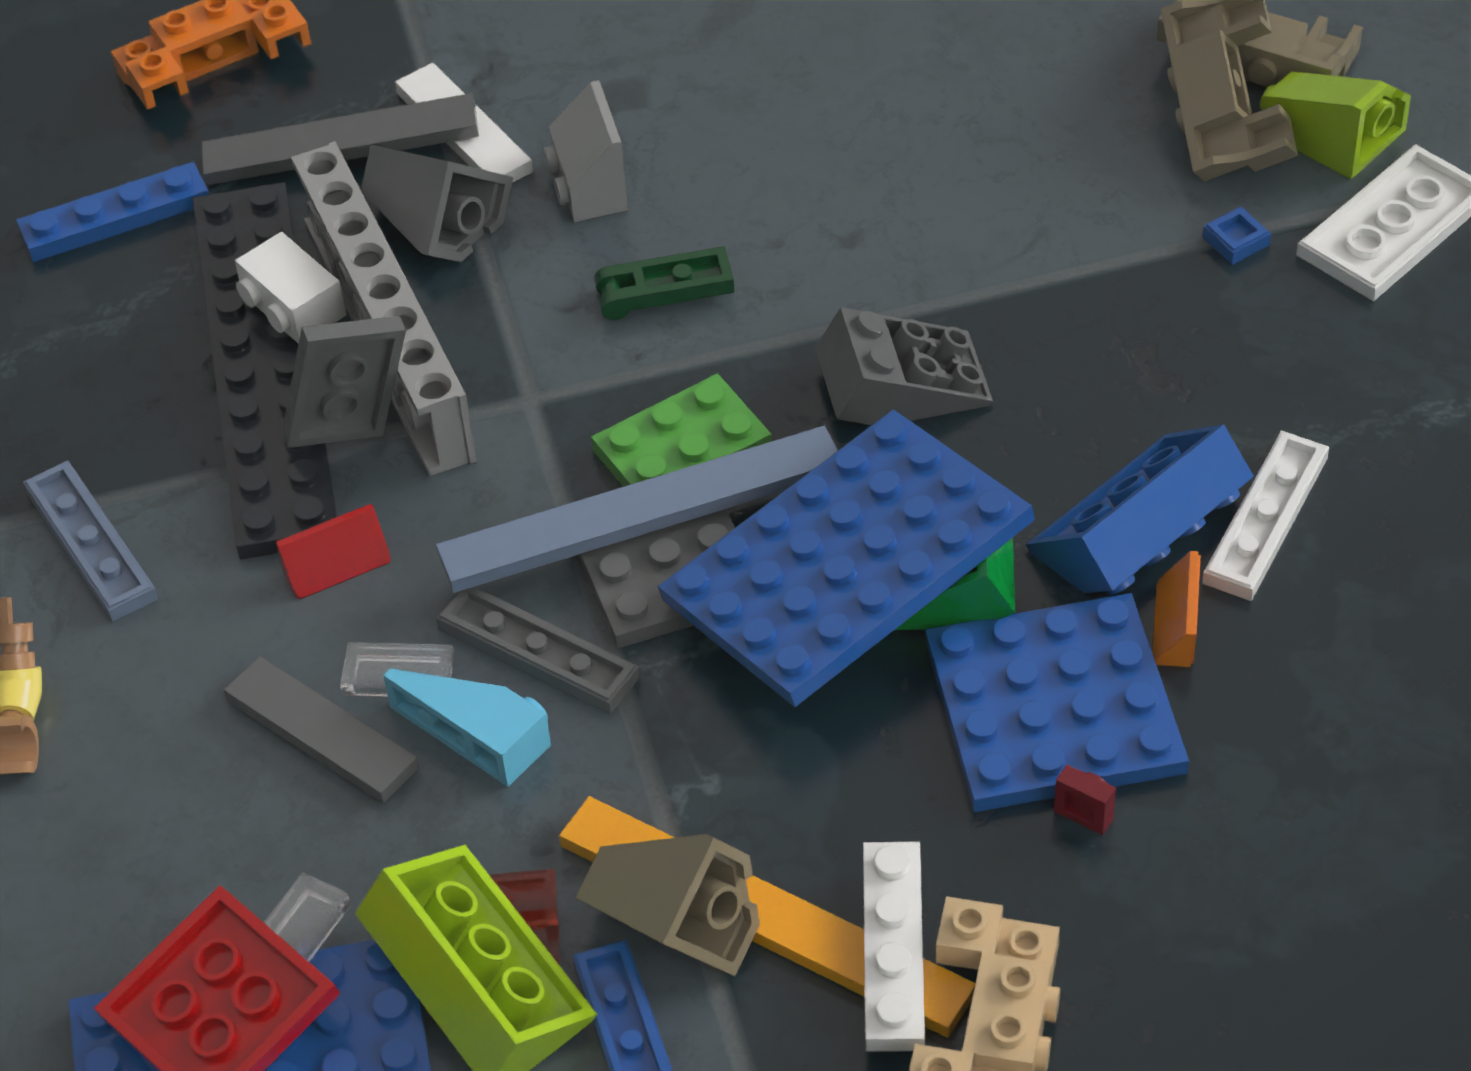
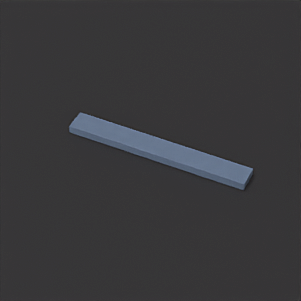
[436,425,838,593]

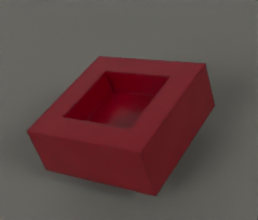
[1054,764,1116,835]

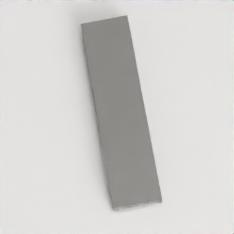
[291,141,477,477]

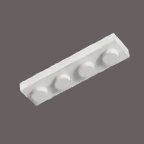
[863,842,925,1051]

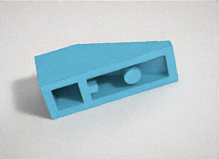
[383,668,551,787]

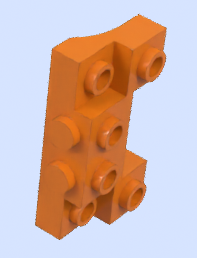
[111,0,311,110]

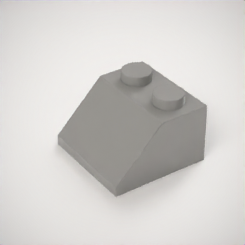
[544,80,628,222]

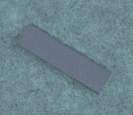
[23,461,158,622]

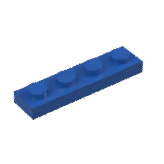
[16,162,209,262]

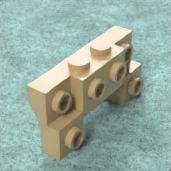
[909,896,1060,1071]

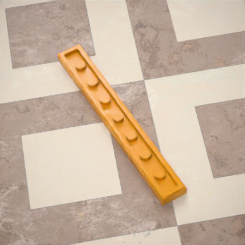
[559,796,975,1038]

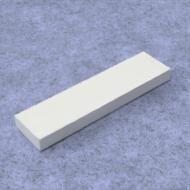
[395,63,533,182]
[1202,430,1329,601]

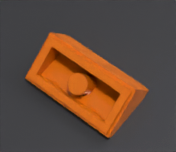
[1152,551,1201,667]

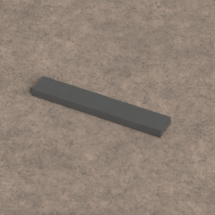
[202,93,479,185]

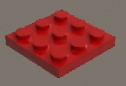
[94,885,340,1071]

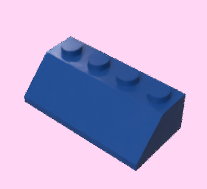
[1025,424,1254,595]

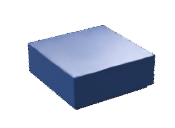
[1202,206,1271,265]

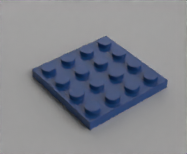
[925,593,1189,812]

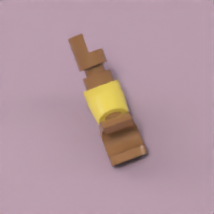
[0,597,42,775]

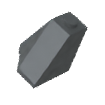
[361,145,514,262]

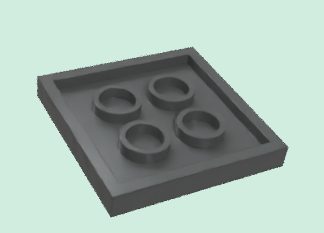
[577,509,735,649]

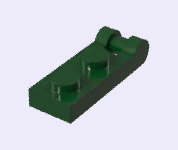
[594,246,735,320]

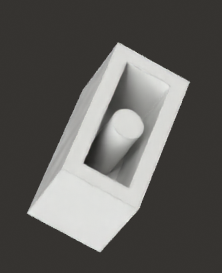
[235,232,346,344]

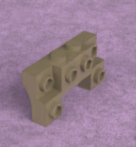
[1157,0,1363,87]
[1161,0,1298,182]

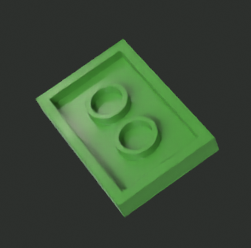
[591,373,772,487]

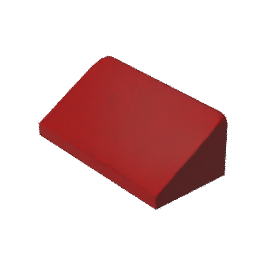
[276,504,391,599]

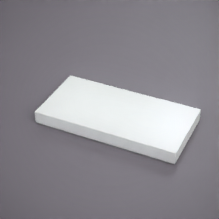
[1296,144,1471,301]

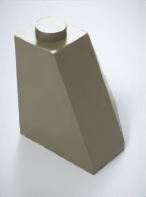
[576,834,760,976]

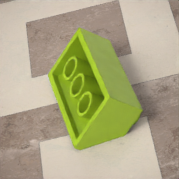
[355,845,597,1071]

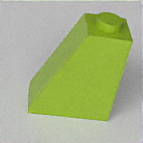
[1259,71,1411,180]

